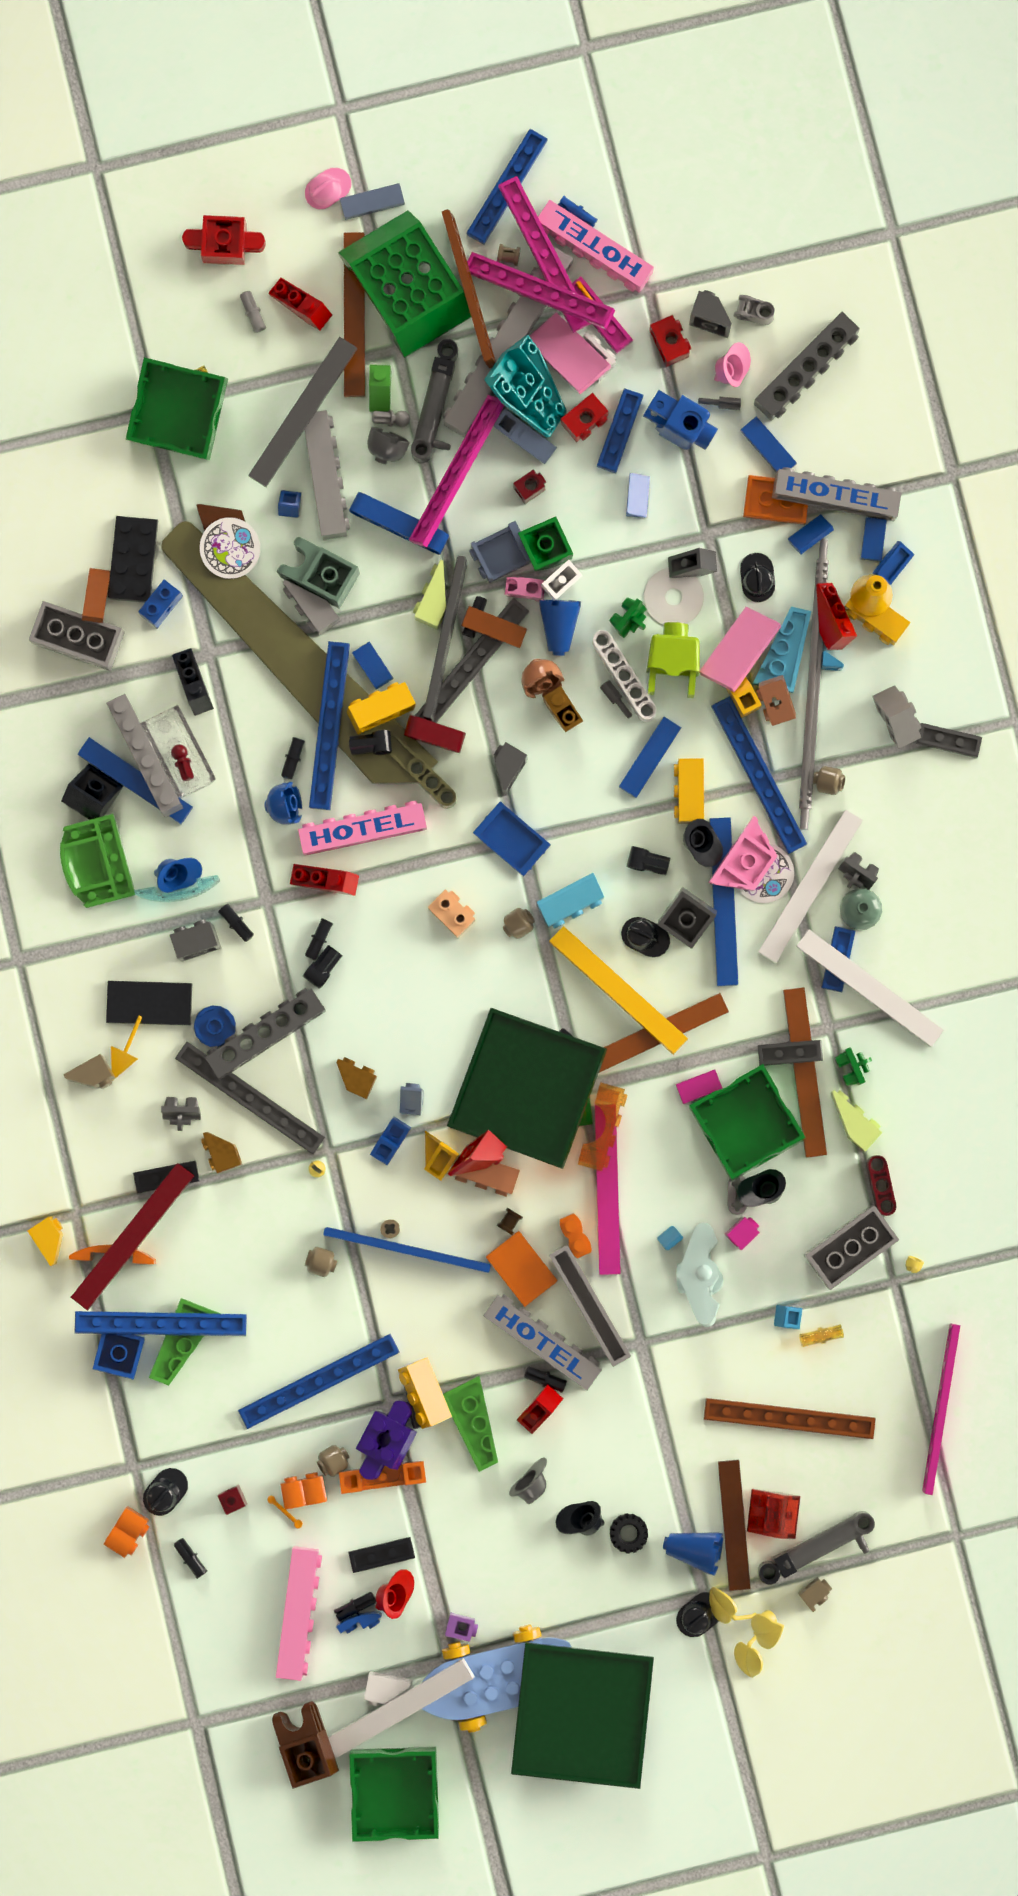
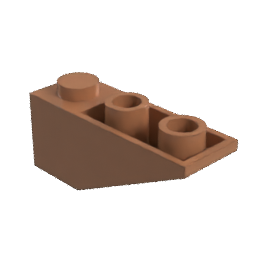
[454,1163,520,1197]

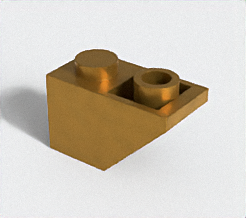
[543,686,583,733]
[336,1057,378,1099]
[201,1132,243,1173]

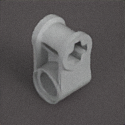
[733,295,775,325]

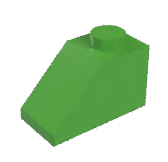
[369,365,392,412]

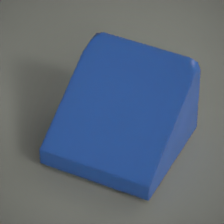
[278,490,302,518]

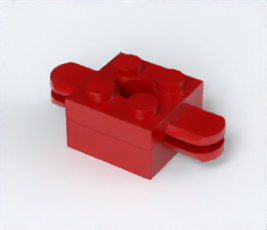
[182,215,266,265]

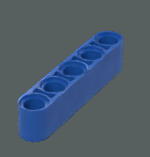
[349,492,449,555]

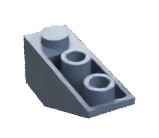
[494,409,557,464]
[399,1083,424,1116]

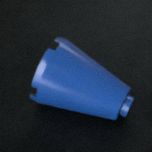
[539,600,581,656]
[663,1532,723,1576]

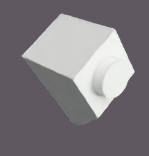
[541,560,582,601]
[364,1671,412,1706]

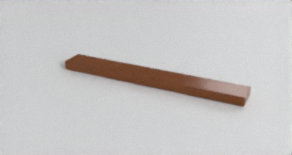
[441,209,496,368]
[344,232,365,397]
[783,987,827,1158]
[599,993,729,1073]
[704,1398,876,1439]

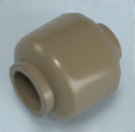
[813,766,846,795]
[503,908,535,939]
[304,1247,337,1277]
[317,1445,350,1477]

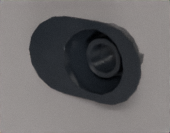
[740,553,775,602]
[683,819,723,867]
[621,917,670,957]
[737,1169,786,1207]
[143,1468,188,1516]
[555,1501,605,1536]
[676,1592,719,1637]

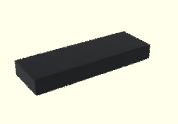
[133,1160,200,1194]
[348,1536,416,1573]

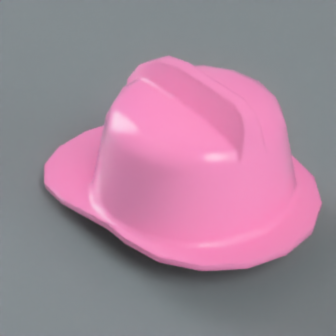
[305,168,351,209]
[714,342,751,387]

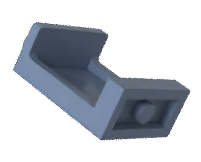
[469,521,531,583]

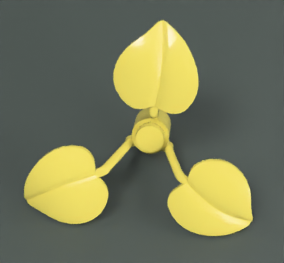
[709,1587,784,1678]

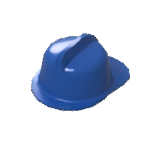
[154,857,202,893]

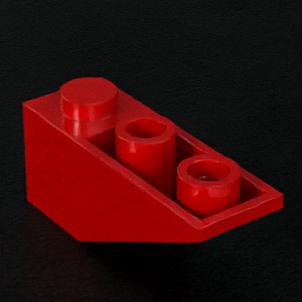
[268,277,333,331]
[816,583,857,650]
[290,864,359,896]

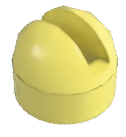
[309,1161,326,1177]
[905,1256,924,1273]

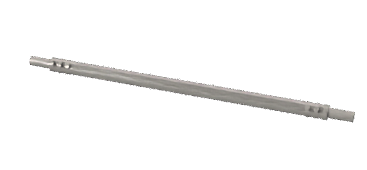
[799,539,829,830]

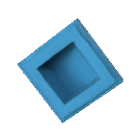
[821,651,844,671]
[657,1226,683,1251]
[774,1305,803,1329]

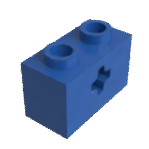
[138,579,183,629]

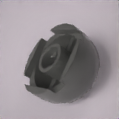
[367,427,410,465]

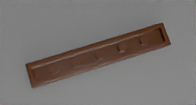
[718,1459,751,1591]

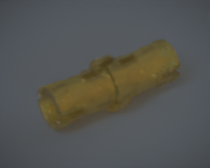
[799,1324,844,1347]

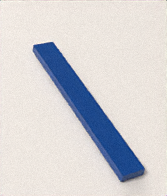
[309,641,350,811]
[711,696,807,854]
[709,817,738,986]
[323,1227,491,1273]
[74,1311,247,1337]
[238,1333,400,1429]

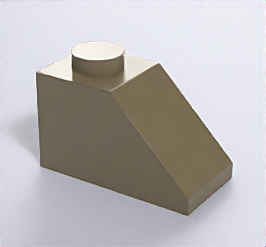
[63,1054,116,1089]

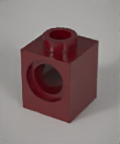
[513,469,546,504]
[217,1484,248,1515]

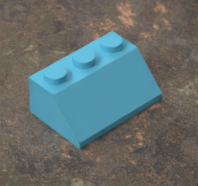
[537,873,604,929]

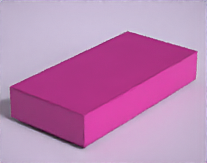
[676,1069,723,1104]

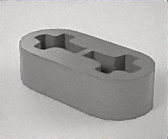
[727,1176,747,1215]

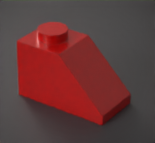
[516,1385,564,1434]

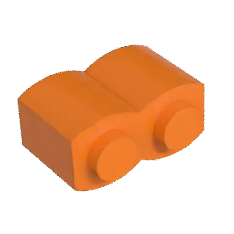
[560,1213,592,1258]
[280,1472,327,1510]
[103,1506,150,1558]

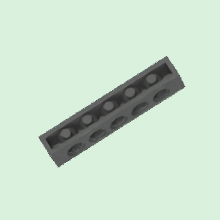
[754,311,860,421]
[204,988,326,1081]

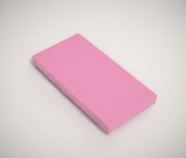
[530,312,611,395]
[699,607,781,692]

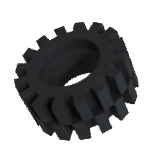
[609,1513,648,1554]

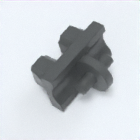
[838,852,879,890]
[161,1097,201,1131]

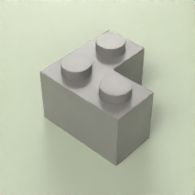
[872,685,921,749]

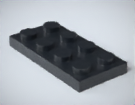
[108,516,159,603]

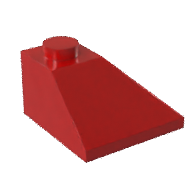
[447,1130,507,1176]

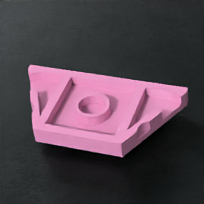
[708,816,777,891]

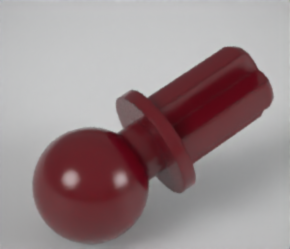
[171,744,194,782]

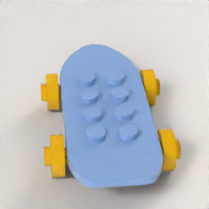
[421,1624,571,1733]

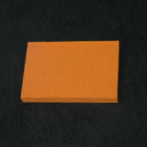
[743,475,808,525]
[486,1231,558,1307]

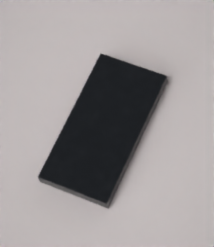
[106,981,193,1026]

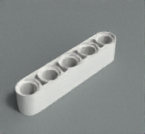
[593,630,656,722]

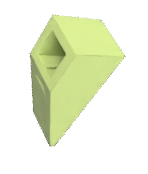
[413,560,446,630]
[831,1090,882,1152]

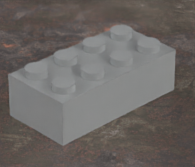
[29,601,125,671]
[804,1205,899,1290]

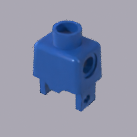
[643,390,718,450]

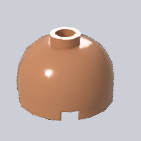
[521,659,564,698]

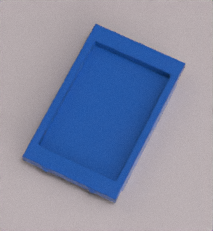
[473,801,551,877]

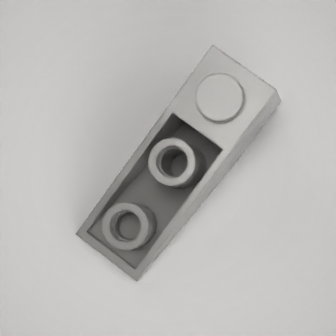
[282,580,340,635]

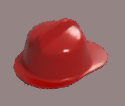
[375,1569,415,1619]

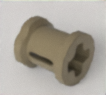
[497,244,521,266]
[380,1219,400,1239]

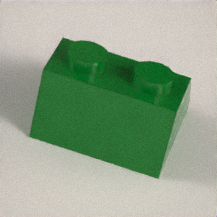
[518,516,573,571]

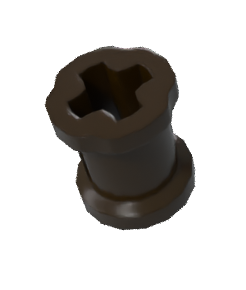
[496,1207,523,1235]

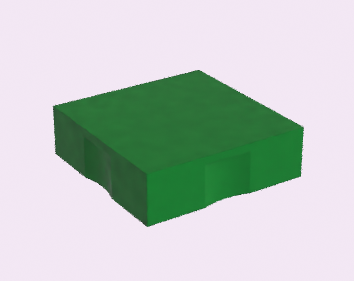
[125,357,228,460]
[689,1064,806,1182]
[349,1747,439,1842]

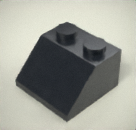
[61,764,123,820]

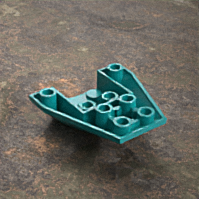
[484,335,567,438]

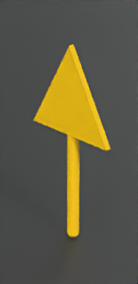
[111,1016,142,1081]

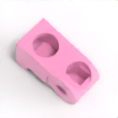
[504,577,545,602]

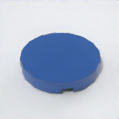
[194,1005,236,1047]

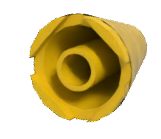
[850,574,893,616]

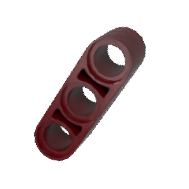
[404,715,466,753]
[866,1155,897,1216]

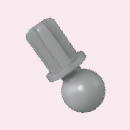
[372,410,410,427]

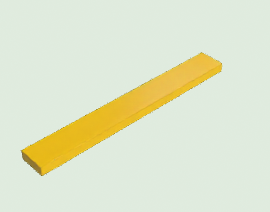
[549,926,688,1055]

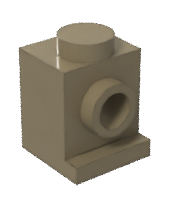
[798,1577,832,1612]

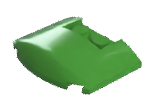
[60,814,136,908]

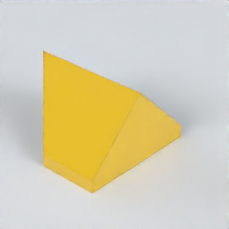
[424,1131,459,1181]

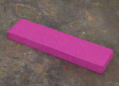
[572,276,633,354]

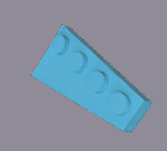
[752,607,811,693]

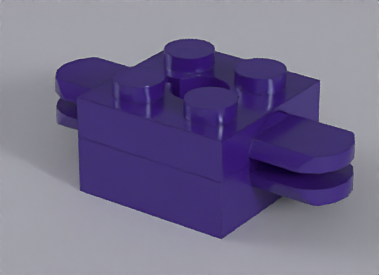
[355,1400,418,1480]

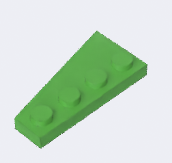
[149,1298,221,1386]
[443,1375,498,1472]

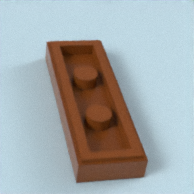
[82,568,110,623]
[461,606,527,648]

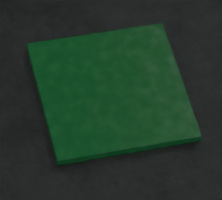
[447,1008,607,1169]
[511,1642,654,1789]

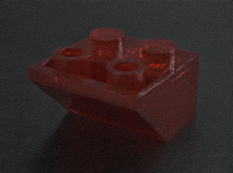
[747,1489,801,1539]

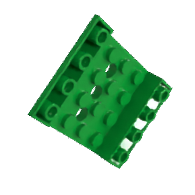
[338,210,471,358]

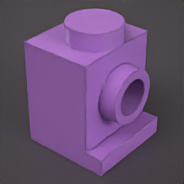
[445,1612,478,1642]

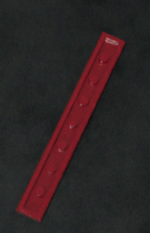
[70,1163,195,1311]

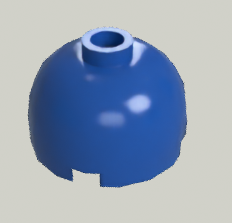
[264,782,302,825]

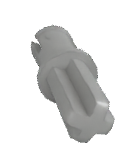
[240,291,266,333]

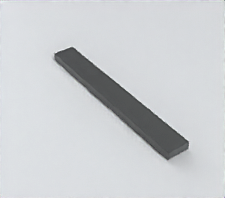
[248,336,357,488]
[423,555,468,722]
[414,598,529,723]
[175,1041,325,1155]

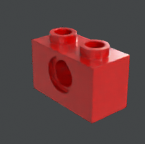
[649,315,691,367]
[560,392,609,442]

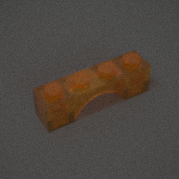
[577,1082,628,1171]

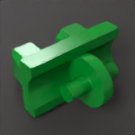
[609,597,647,638]
[834,1047,872,1086]

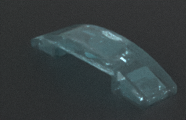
[134,875,220,902]

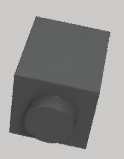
[668,548,717,578]

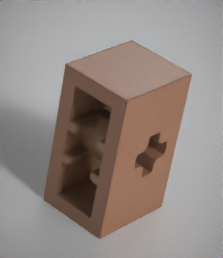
[756,675,796,726]

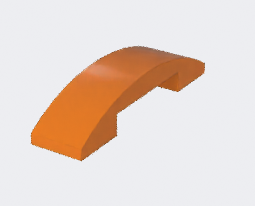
[69,1245,156,1264]
[339,1461,426,1494]

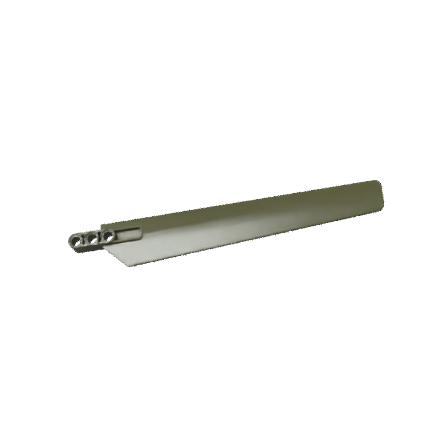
[162,521,457,809]

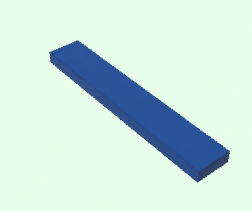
[466,129,548,245]
[77,737,193,825]

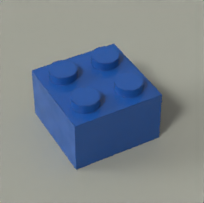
[92,1334,145,1380]

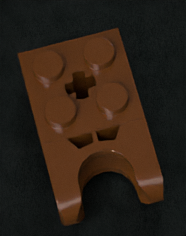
[272,1701,339,1789]

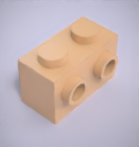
[428,889,476,938]

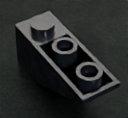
[172,648,214,716]

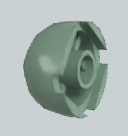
[840,888,882,930]

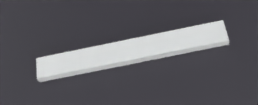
[758,809,863,963]
[796,929,944,1047]
[328,1658,475,1759]

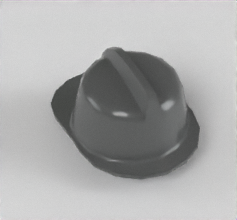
[509,1457,547,1504]

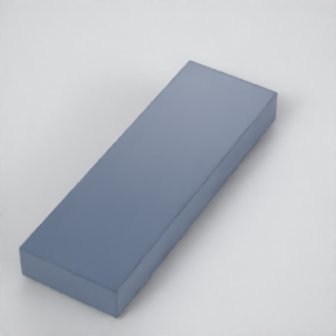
[339,183,405,220]

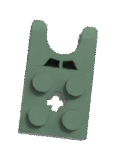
[277,537,360,609]

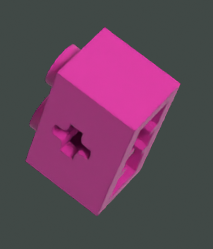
[724,1217,760,1250]

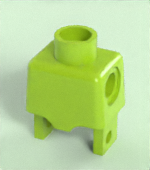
[646,622,700,698]

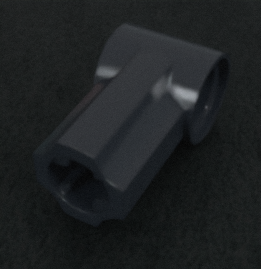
[349,730,392,755]
[626,846,671,876]
[302,945,343,989]

